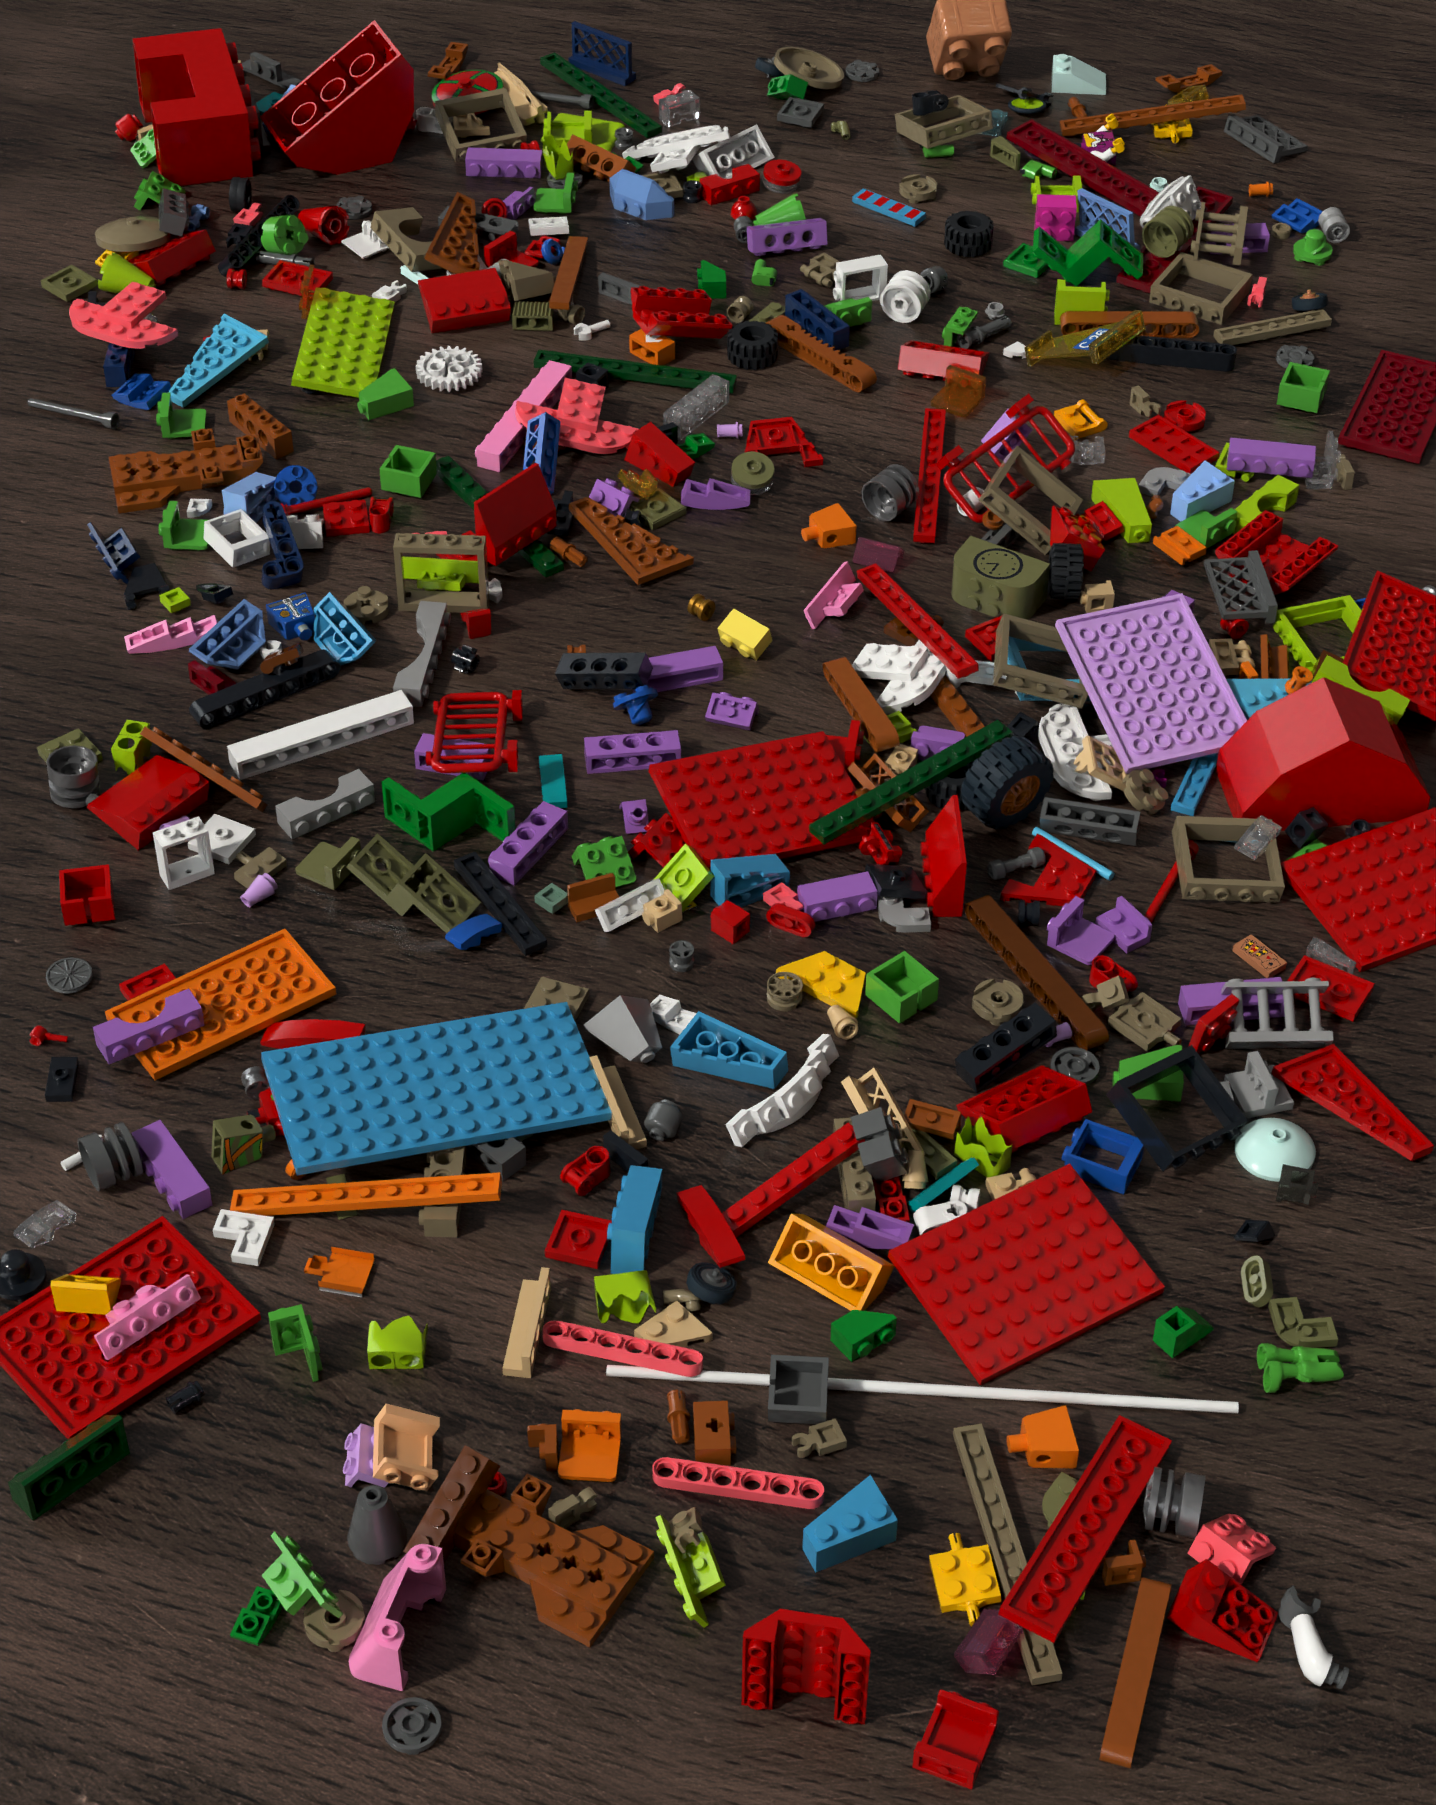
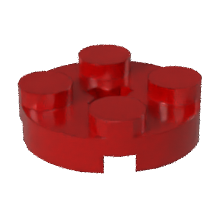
[1164,400,1206,432]

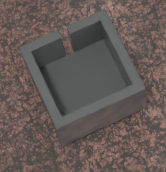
[851,1107,909,1183]
[768,1355,829,1424]

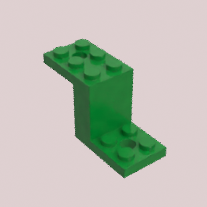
[1033,219,1143,286]
[382,773,516,852]

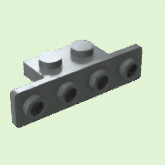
[242,52,302,90]

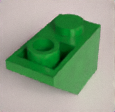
[767,74,808,100]
[697,260,726,299]
[1153,1306,1214,1358]
[830,1310,897,1362]

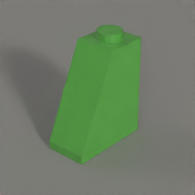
[357,368,414,420]
[1113,1045,1184,1101]

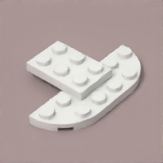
[622,125,730,173]
[852,640,946,714]
[1038,703,1113,801]

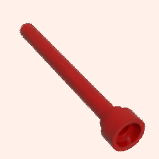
[275,487,373,520]
[1144,839,1199,923]

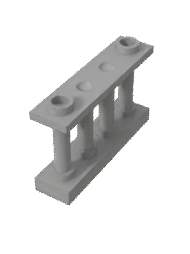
[1221,978,1333,1049]

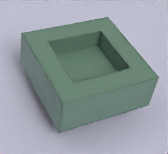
[534,883,568,914]

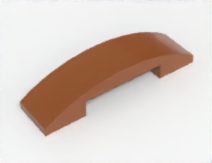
[428,42,468,79]
[1156,64,1223,93]

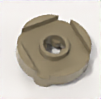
[899,174,937,204]
[343,586,389,624]
[1123,768,1168,815]
[972,979,1024,1026]
[303,1590,365,1652]

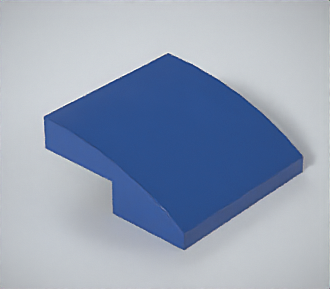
[1271,198,1323,233]
[112,374,172,410]

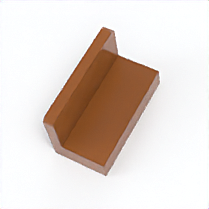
[567,873,619,922]
[904,1099,961,1140]

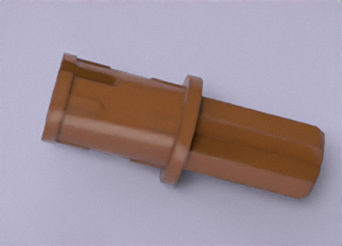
[1068,97,1088,118]
[550,537,588,567]
[667,1389,690,1444]

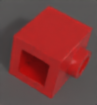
[710,900,750,944]

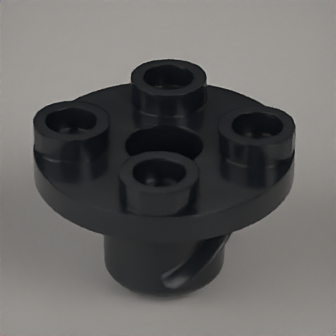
[0,1249,47,1302]

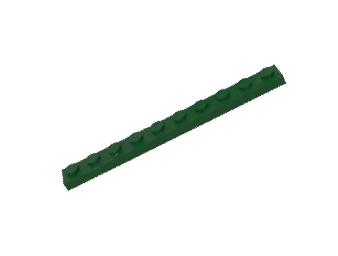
[540,52,662,138]
[533,350,737,393]
[436,456,564,578]
[809,720,1013,845]

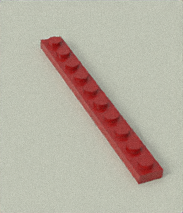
[913,408,946,543]
[857,563,979,679]

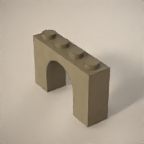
[370,207,442,272]

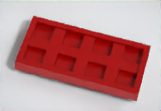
[1129,415,1220,474]

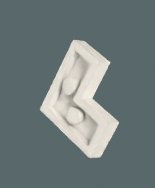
[213,1209,275,1266]

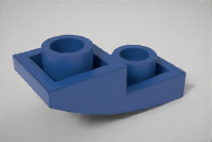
[445,914,502,950]

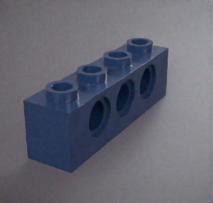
[785,289,850,351]
[103,343,136,387]

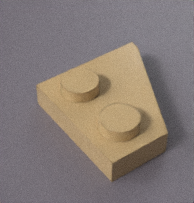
[453,113,490,138]
[634,1301,713,1347]

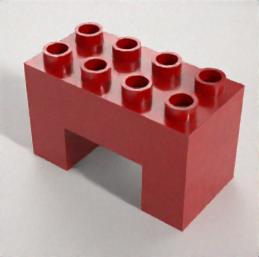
[132,28,261,186]

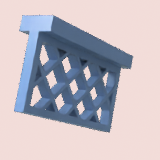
[1075,188,1141,252]

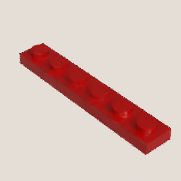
[722,1122,865,1237]

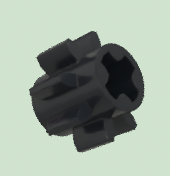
[451,644,480,674]

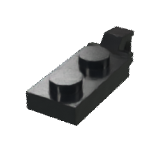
[547,491,574,536]

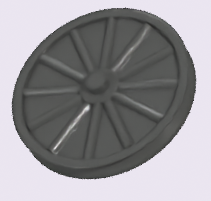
[46,957,93,993]

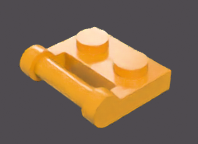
[1054,399,1108,440]

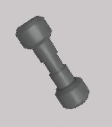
[987,847,1046,880]

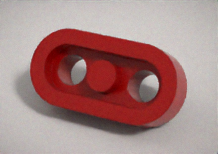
[766,903,815,937]

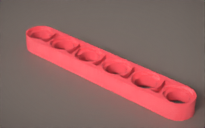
[543,1320,703,1377]
[653,1457,824,1509]

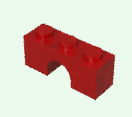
[700,164,760,206]

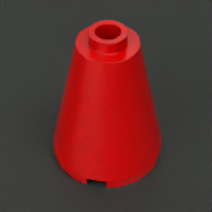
[298,206,350,245]

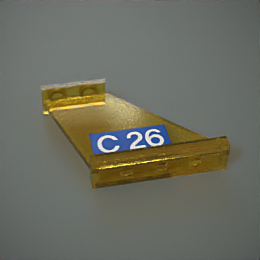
[1024,310,1145,366]

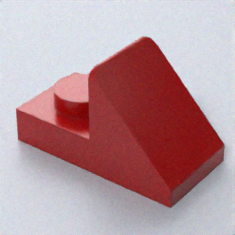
[460,608,491,639]

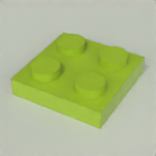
[654,843,714,912]

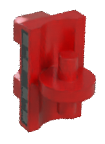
[859,822,902,865]

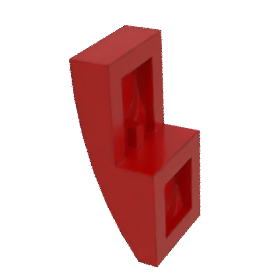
[525,235,560,259]

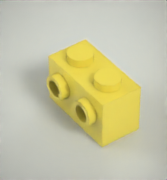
[717,609,772,661]

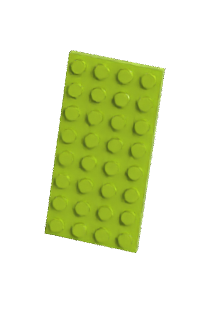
[291,287,395,398]

